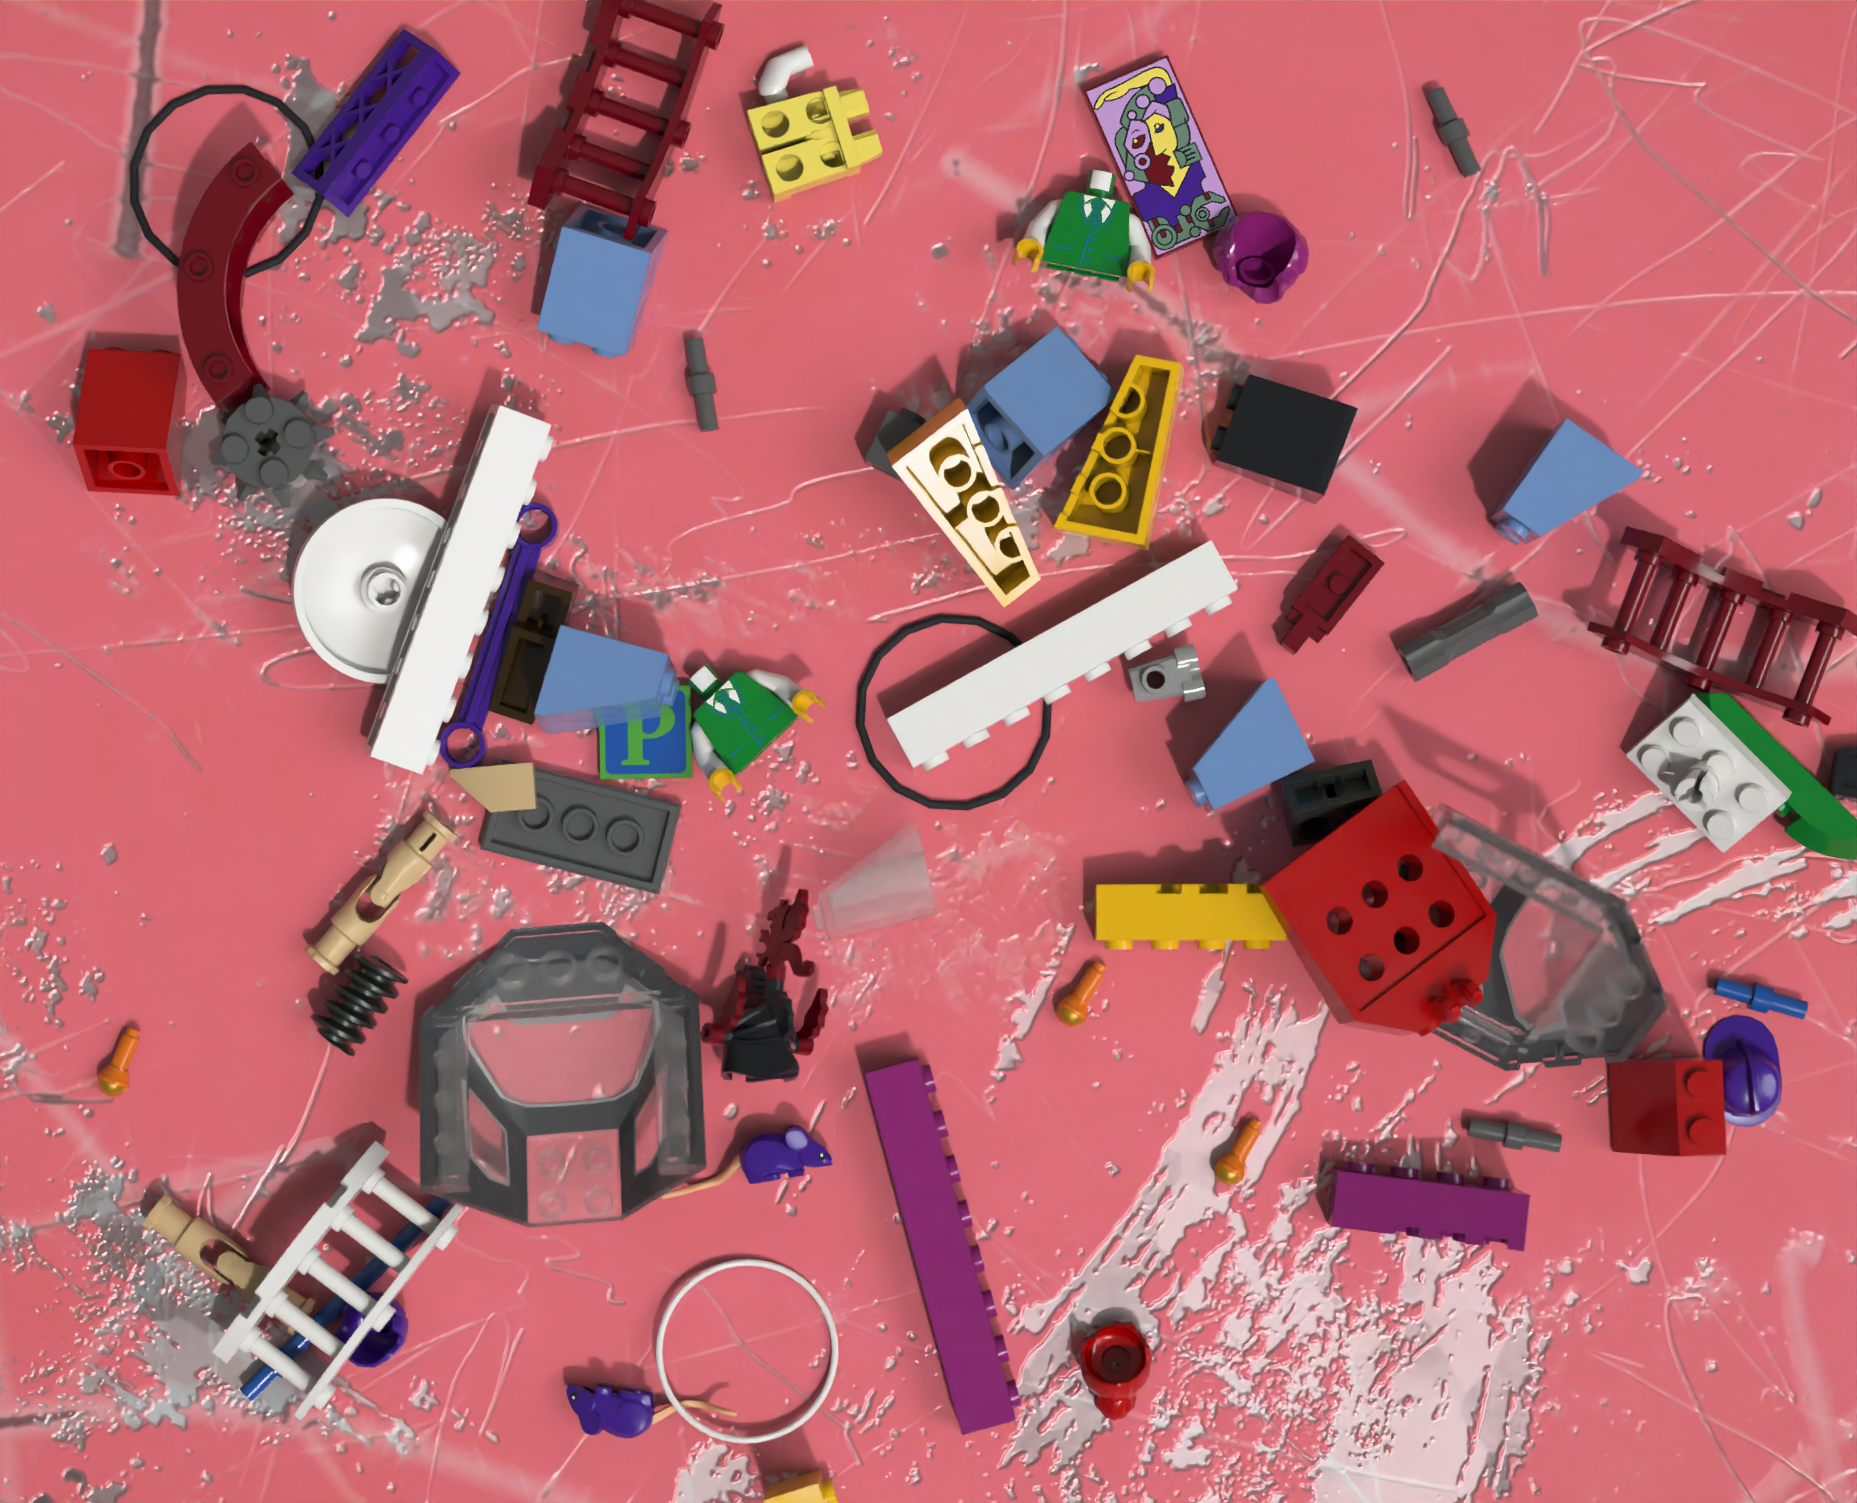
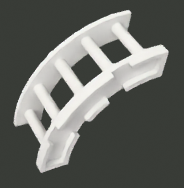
[212,1140,464,1420]

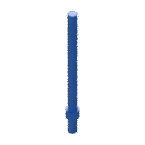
[240,1196,453,1401]

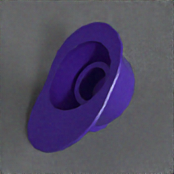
[1704,1016,1782,1127]

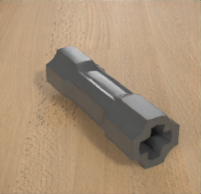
[1397,582,1539,682]

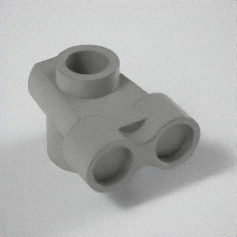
[1128,644,1206,702]

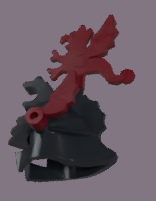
[701,888,829,1083]

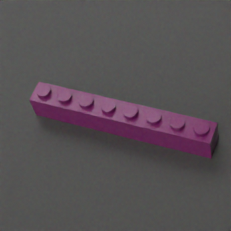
[864,1057,1022,1435]

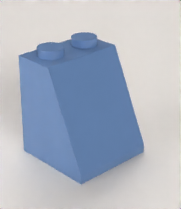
[537,204,668,358]
[966,326,1117,491]
[1489,418,1643,545]
[534,625,680,734]
[1184,677,1315,812]

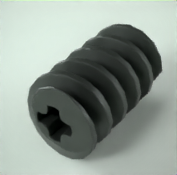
[310,953,409,1057]

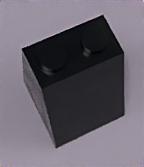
[1209,374,1358,504]

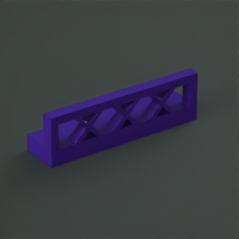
[291,29,461,217]

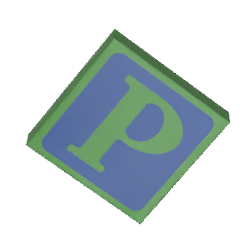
[599,685,693,780]

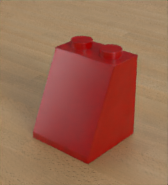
[73,347,187,496]
[1608,1055,1727,1157]

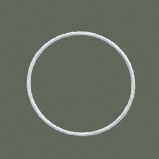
[656,1259,839,1444]

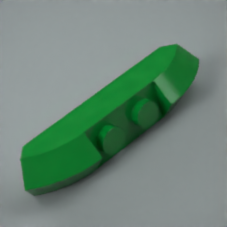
[1686,693,1857,860]

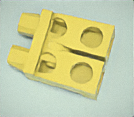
[747,86,883,203]

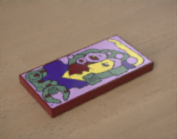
[1083,55,1238,261]

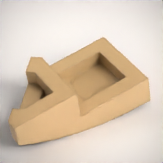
[450,762,538,812]

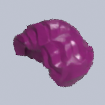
[1213,210,1309,304]

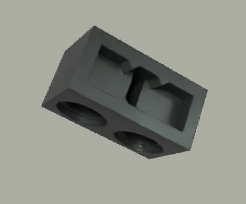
[1281,759,1382,847]

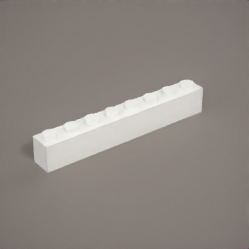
[363,404,553,775]
[887,540,1238,772]

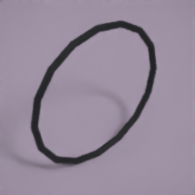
[130,85,324,278]
[856,614,1052,811]

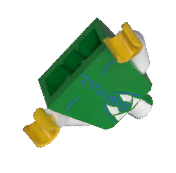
[1012,170,1155,292]
[688,663,826,803]

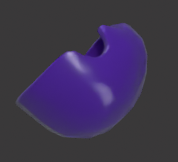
[334,1292,409,1368]

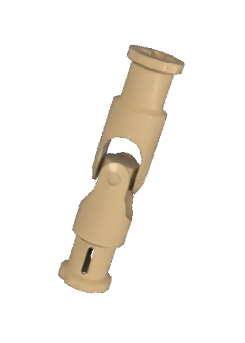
[305,810,458,976]
[142,1193,317,1335]

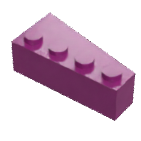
[1327,1161,1530,1251]

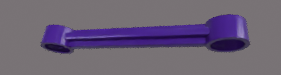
[439,503,560,769]

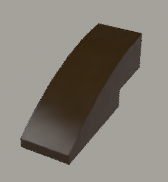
[488,570,580,725]

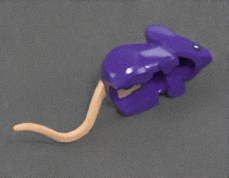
[662,1125,833,1198]
[566,1383,737,1438]

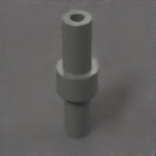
[1427,87,1481,178]
[685,338,719,432]
[1467,1118,1562,1152]

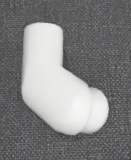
[758,45,814,105]

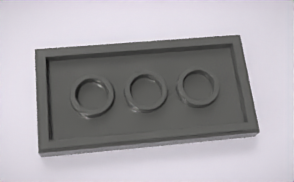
[480,760,682,894]

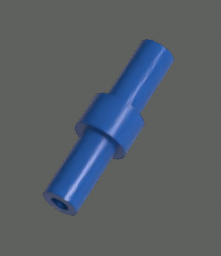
[1713,977,1808,1019]

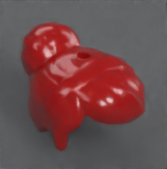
[1080,1320,1152,1421]

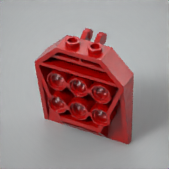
[1258,780,1497,1037]

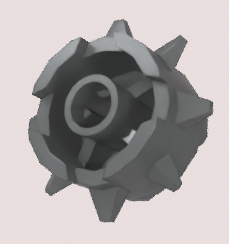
[209,383,335,508]

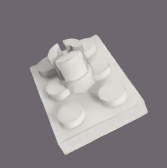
[1626,693,1792,853]

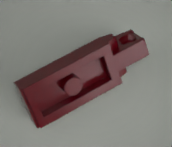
[1279,535,1385,655]

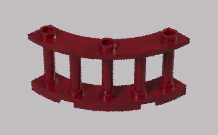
[527,0,725,241]
[177,141,297,413]
[1587,526,1857,728]

